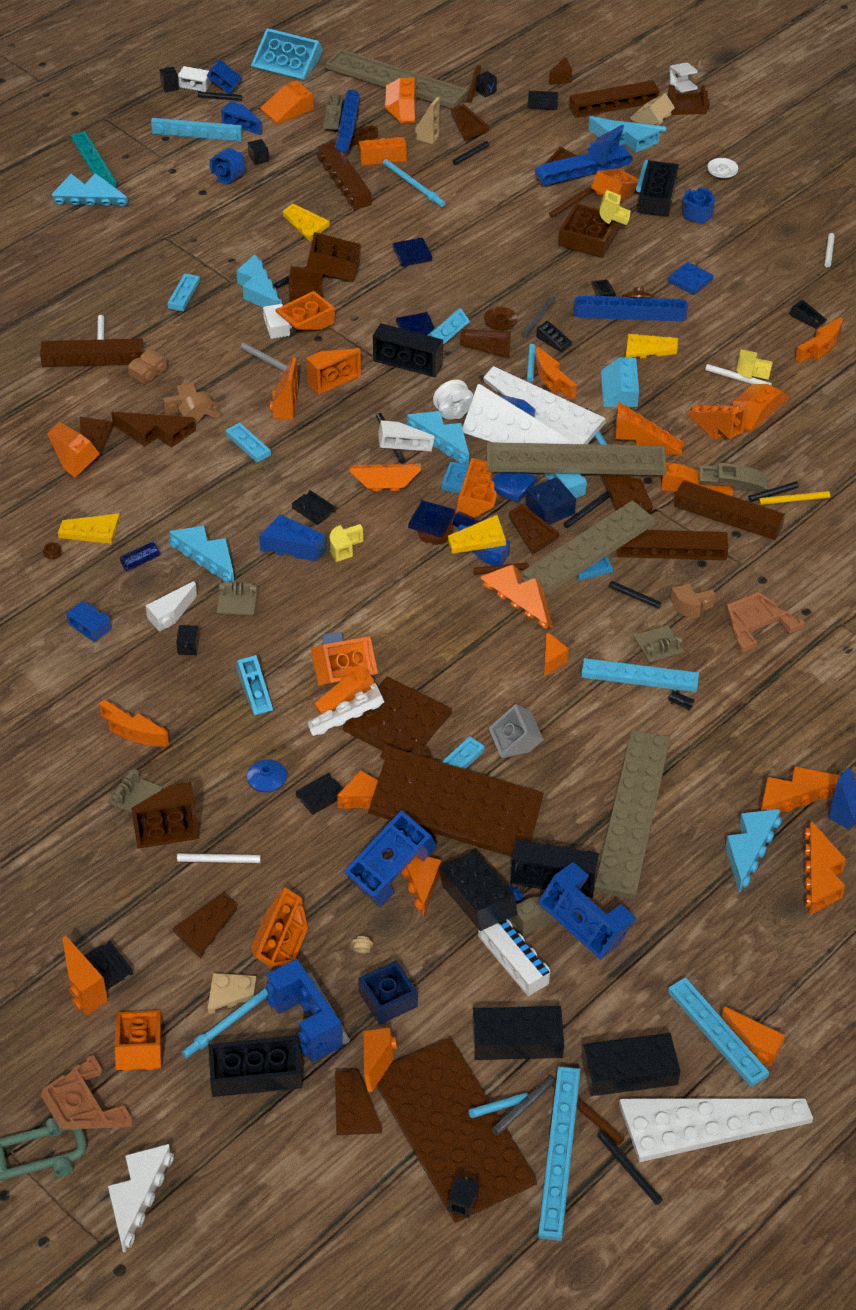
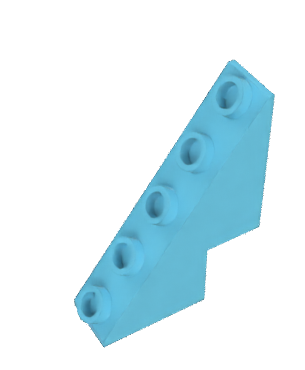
[588,116,660,152]
[51,173,129,206]
[236,255,282,307]
[406,411,469,465]
[168,526,234,586]
[725,809,782,892]

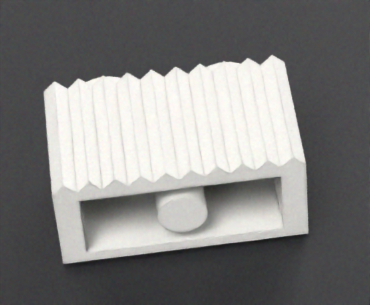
[178,66,212,92]
[263,304,292,339]

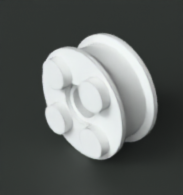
[433,380,474,419]

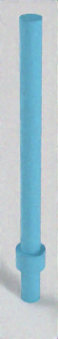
[383,159,445,207]
[181,988,268,1059]

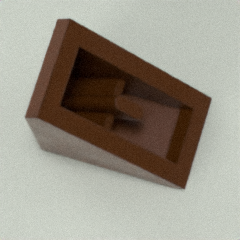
[549,57,572,85]

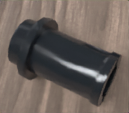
[668,690,695,711]

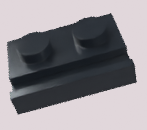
[528,91,558,109]
[292,490,336,525]
[296,773,343,815]
[84,941,133,990]

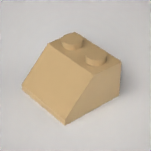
[630,93,675,125]

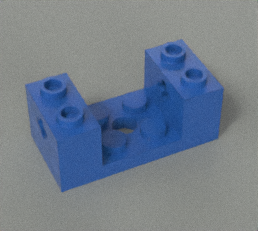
[344,810,437,908]
[538,862,637,960]
[265,959,342,1063]

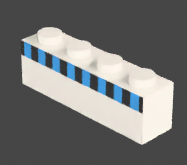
[478,919,550,996]

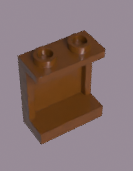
[668,85,710,115]
[289,266,323,303]

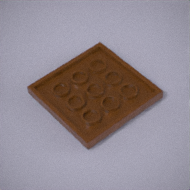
[343,676,452,753]

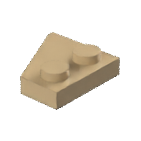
[208,973,257,1014]

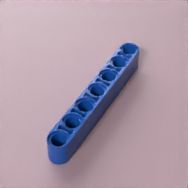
[335,90,360,152]
[535,145,633,185]
[573,296,688,321]

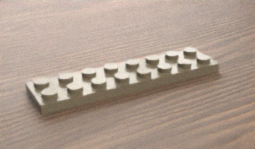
[520,500,656,596]

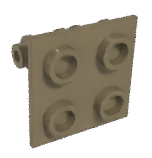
[216,581,258,616]
[634,625,684,663]
[107,769,163,813]

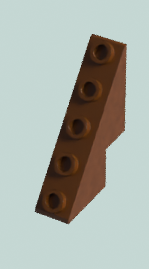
[111,412,196,448]

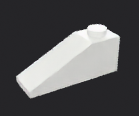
[378,421,435,451]
[146,581,197,632]

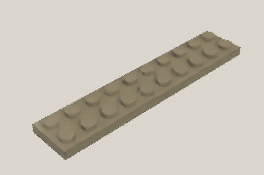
[325,49,468,108]
[487,442,666,475]
[594,730,670,900]

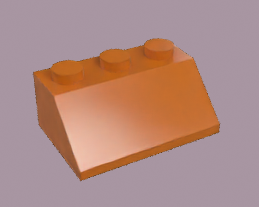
[357,137,407,166]

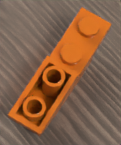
[795,317,843,363]
[535,346,577,400]
[99,699,169,747]

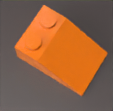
[260,80,314,124]
[591,169,639,201]
[275,291,335,330]
[306,348,361,395]
[270,358,298,420]
[311,636,378,686]
[62,936,108,1016]
[115,1010,161,1071]

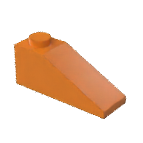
[314,667,374,714]
[721,1007,785,1067]
[364,1028,397,1092]

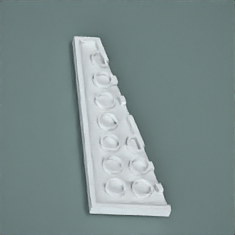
[483,366,606,444]
[462,384,576,444]
[619,1099,813,1162]

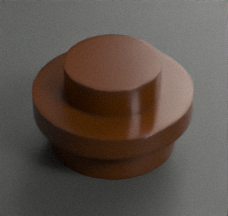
[43,542,62,559]

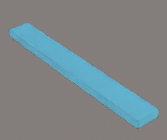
[538,1067,581,1241]

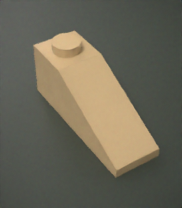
[415,97,440,144]

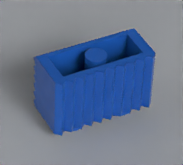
[206,59,242,94]
[67,601,111,642]

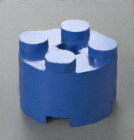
[209,148,245,184]
[682,187,715,224]

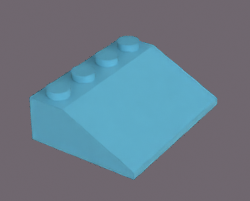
[251,28,323,81]

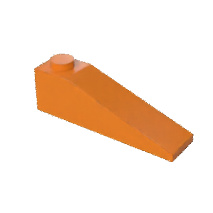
[47,422,100,478]
[456,458,497,518]
[661,463,734,496]

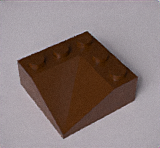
[558,203,620,257]
[306,232,361,282]
[131,782,199,849]

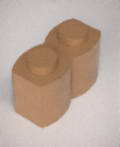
[128,349,167,384]

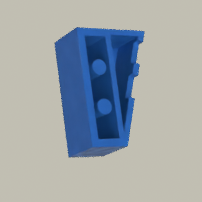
[259,514,326,561]

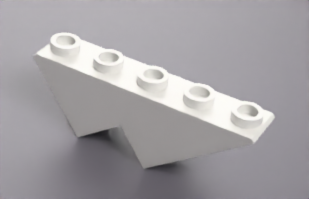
[108,1144,174,1252]

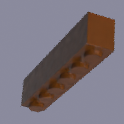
[569,80,660,118]
[317,142,372,210]
[40,339,144,367]
[674,480,785,540]
[616,530,729,560]

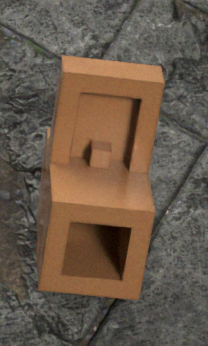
[163,383,196,415]
[178,392,222,424]
[670,584,716,618]

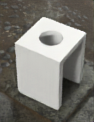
[670,62,697,92]

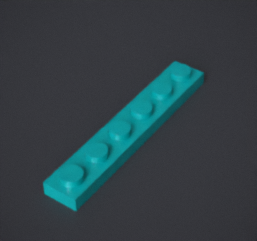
[71,131,117,187]

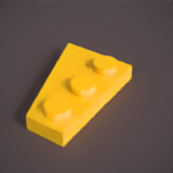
[283,204,330,241]
[626,334,678,359]
[58,513,120,544]
[448,515,506,554]

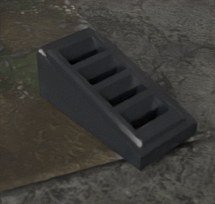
[591,279,616,297]
[789,299,827,329]
[536,321,572,352]

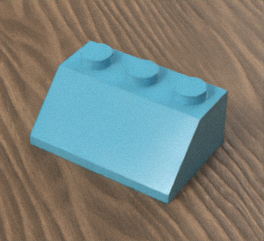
[601,357,639,407]

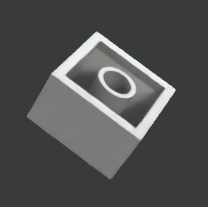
[489,704,544,758]

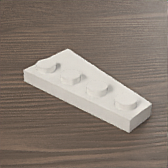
[308,683,384,736]

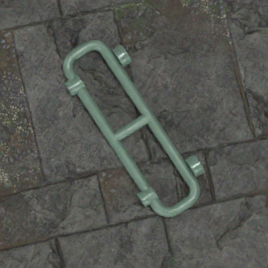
[0,1117,86,1181]

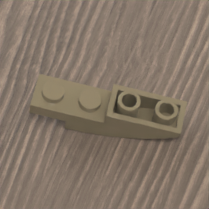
[323,93,344,129]
[698,463,768,491]

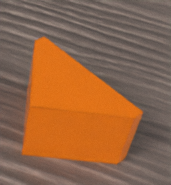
[544,633,569,675]

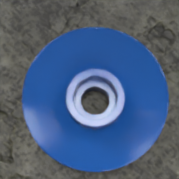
[247,759,287,792]

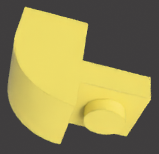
[600,190,631,225]
[736,349,773,380]
[330,524,364,562]

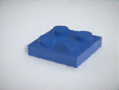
[668,261,714,295]
[492,472,537,503]

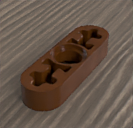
[349,125,378,147]

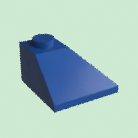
[588,125,624,166]

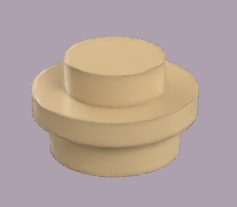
[352,936,373,954]

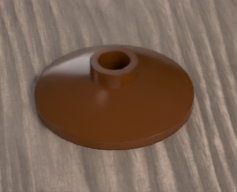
[622,287,655,298]
[484,307,517,330]

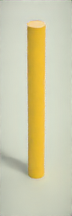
[759,491,830,505]

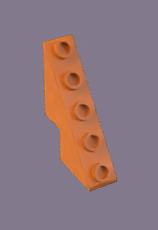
[615,402,684,455]
[687,404,747,440]
[481,564,553,630]
[761,766,841,813]
[337,770,378,809]
[804,822,846,915]
[401,856,442,916]

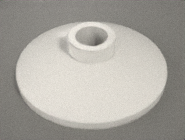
[707,158,738,178]

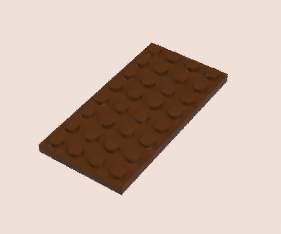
[368,746,544,857]
[376,1037,537,1223]

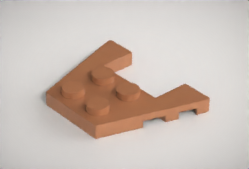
[726,592,805,653]
[41,1055,133,1130]

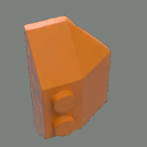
[385,77,417,124]
[733,384,789,433]
[349,463,421,491]
[251,887,308,968]

